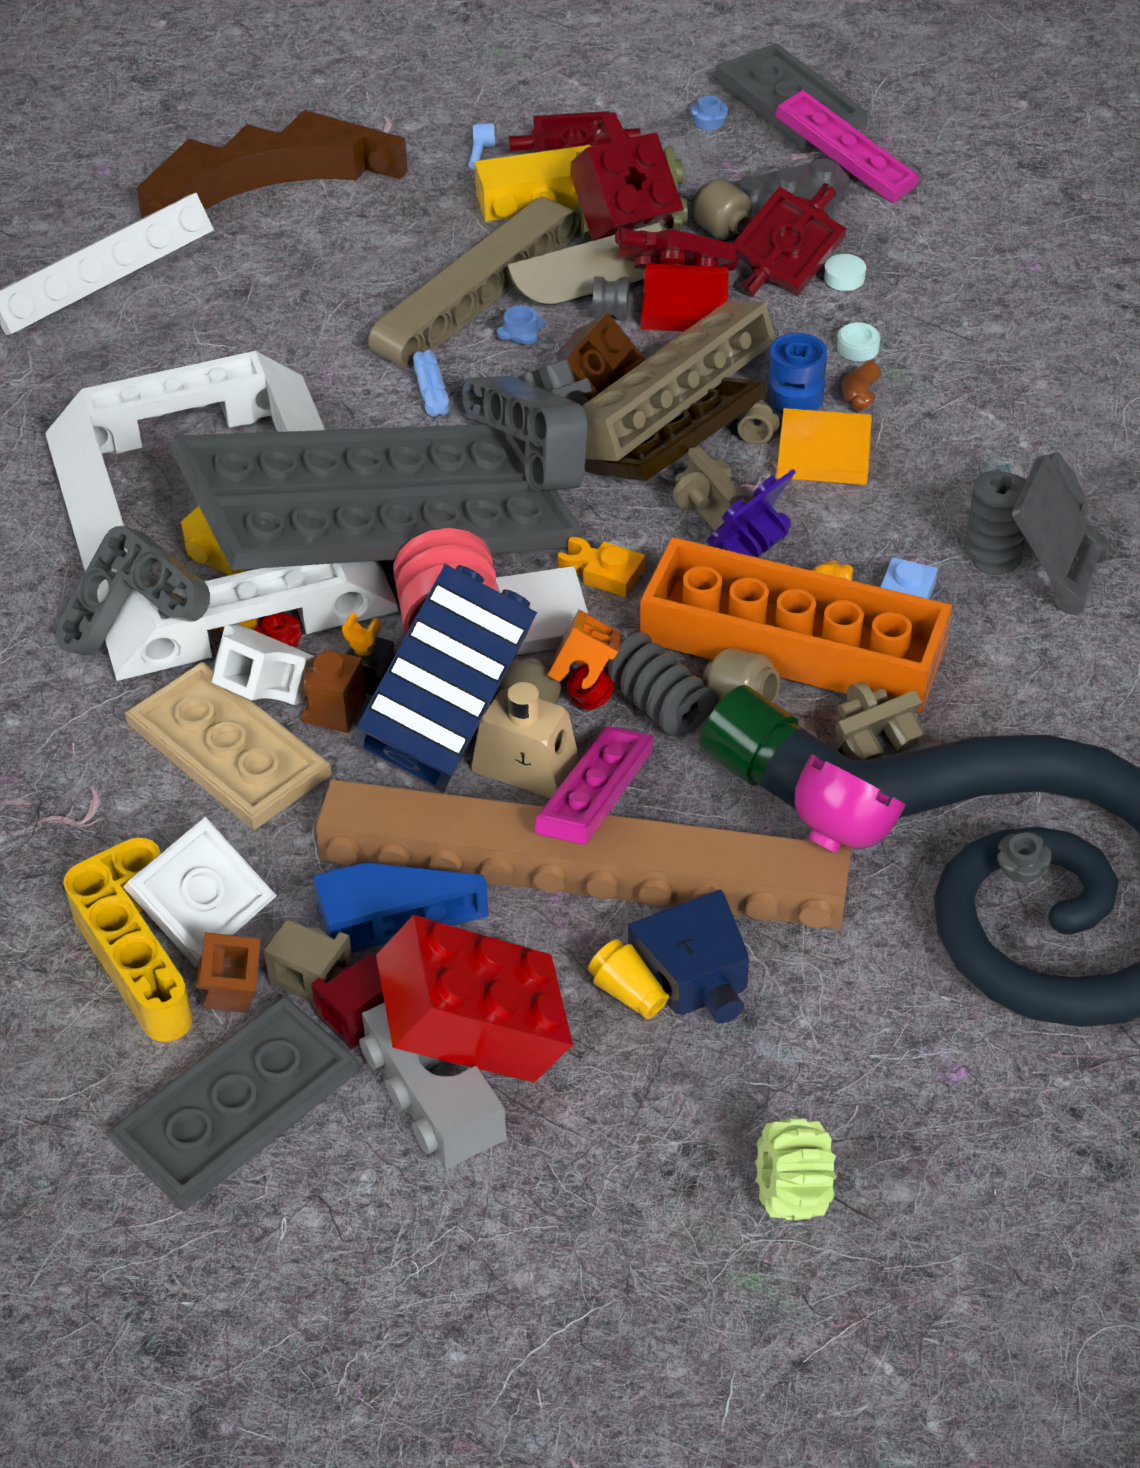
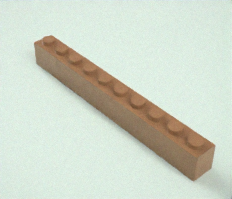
[316,779,852,929]

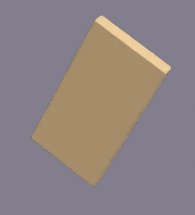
[125,662,332,831]

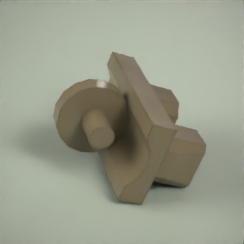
[673,447,755,531]
[825,681,925,760]

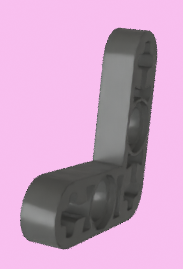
[56,526,210,655]

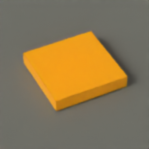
[777,408,872,485]

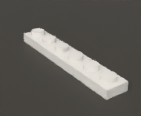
[0,193,214,335]

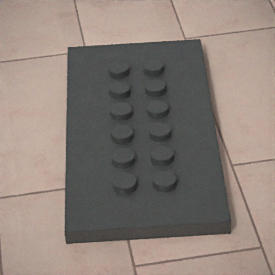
[171,424,584,570]

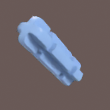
[413,350,450,417]

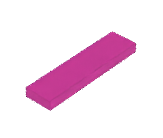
[775,90,920,203]
[535,726,654,845]

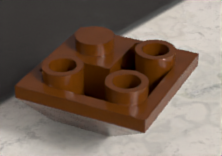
[555,312,646,401]

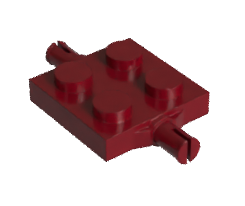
[509,111,641,153]
[733,183,846,298]
[615,227,738,271]

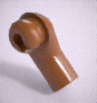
[840,360,881,412]

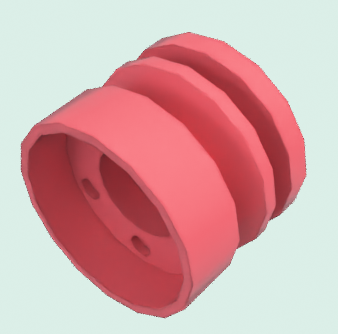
[393,528,500,636]

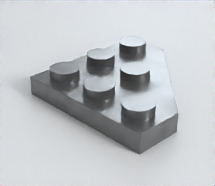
[730,158,850,220]

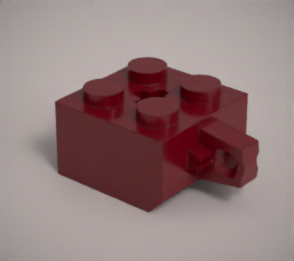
[570,112,684,241]

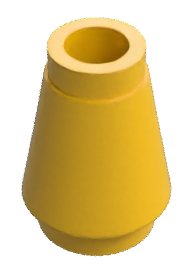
[588,939,669,1020]

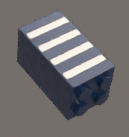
[354,564,537,792]

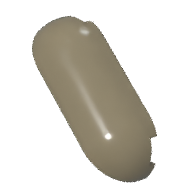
[506,223,662,304]

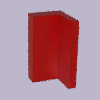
[641,263,729,332]

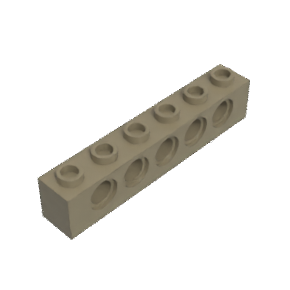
[582,302,776,461]

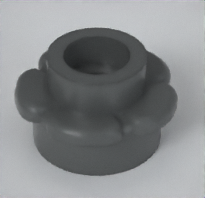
[997,832,1052,883]

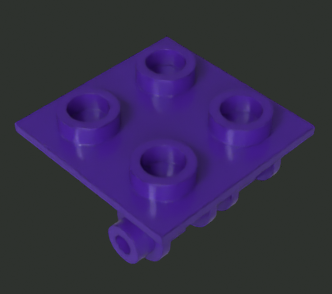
[706,469,796,558]

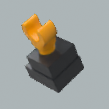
[342,612,396,696]

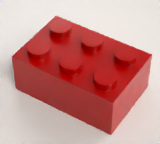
[376,915,573,1083]

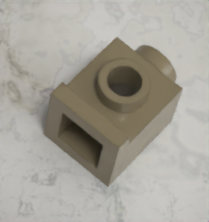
[263,919,353,1003]

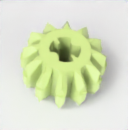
[754,1118,837,1220]

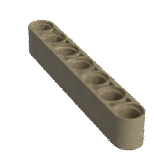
[368,196,580,368]

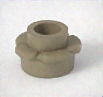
[736,402,780,445]

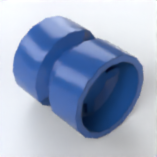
[767,333,827,414]

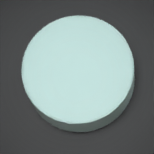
[824,254,866,291]
[837,322,881,361]

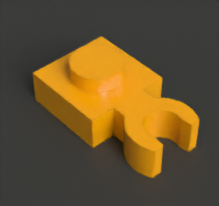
[557,537,646,598]

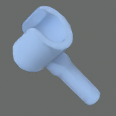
[468,123,495,169]

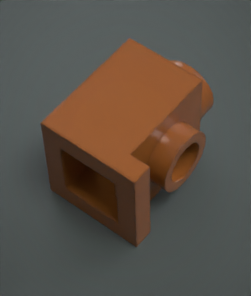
[301,649,366,733]
[195,932,261,1013]

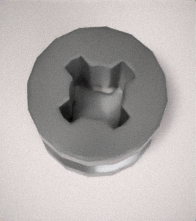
[593,276,629,320]

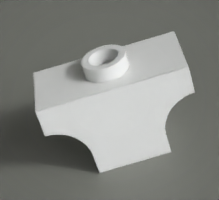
[212,623,316,705]

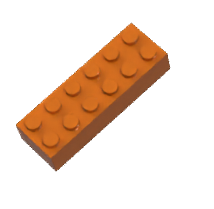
[640,537,953,713]

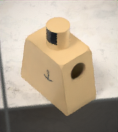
[471,682,580,798]

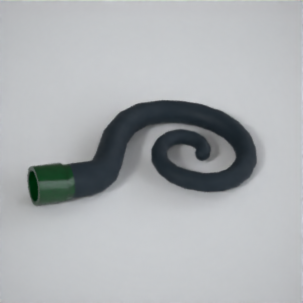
[699,685,1140,1027]

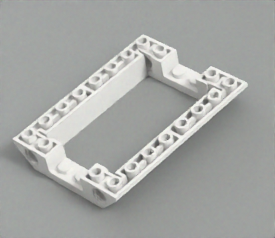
[45,351,398,681]

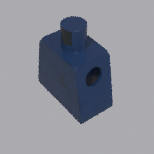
[628,889,749,1023]

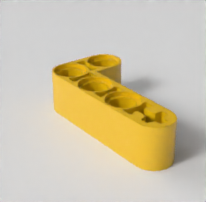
[63,838,193,1042]

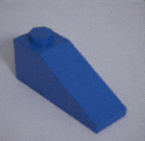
[313,863,489,953]

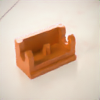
[547,609,621,689]

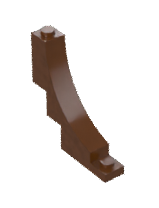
[136,110,408,218]

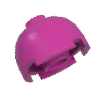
[795,754,906,854]

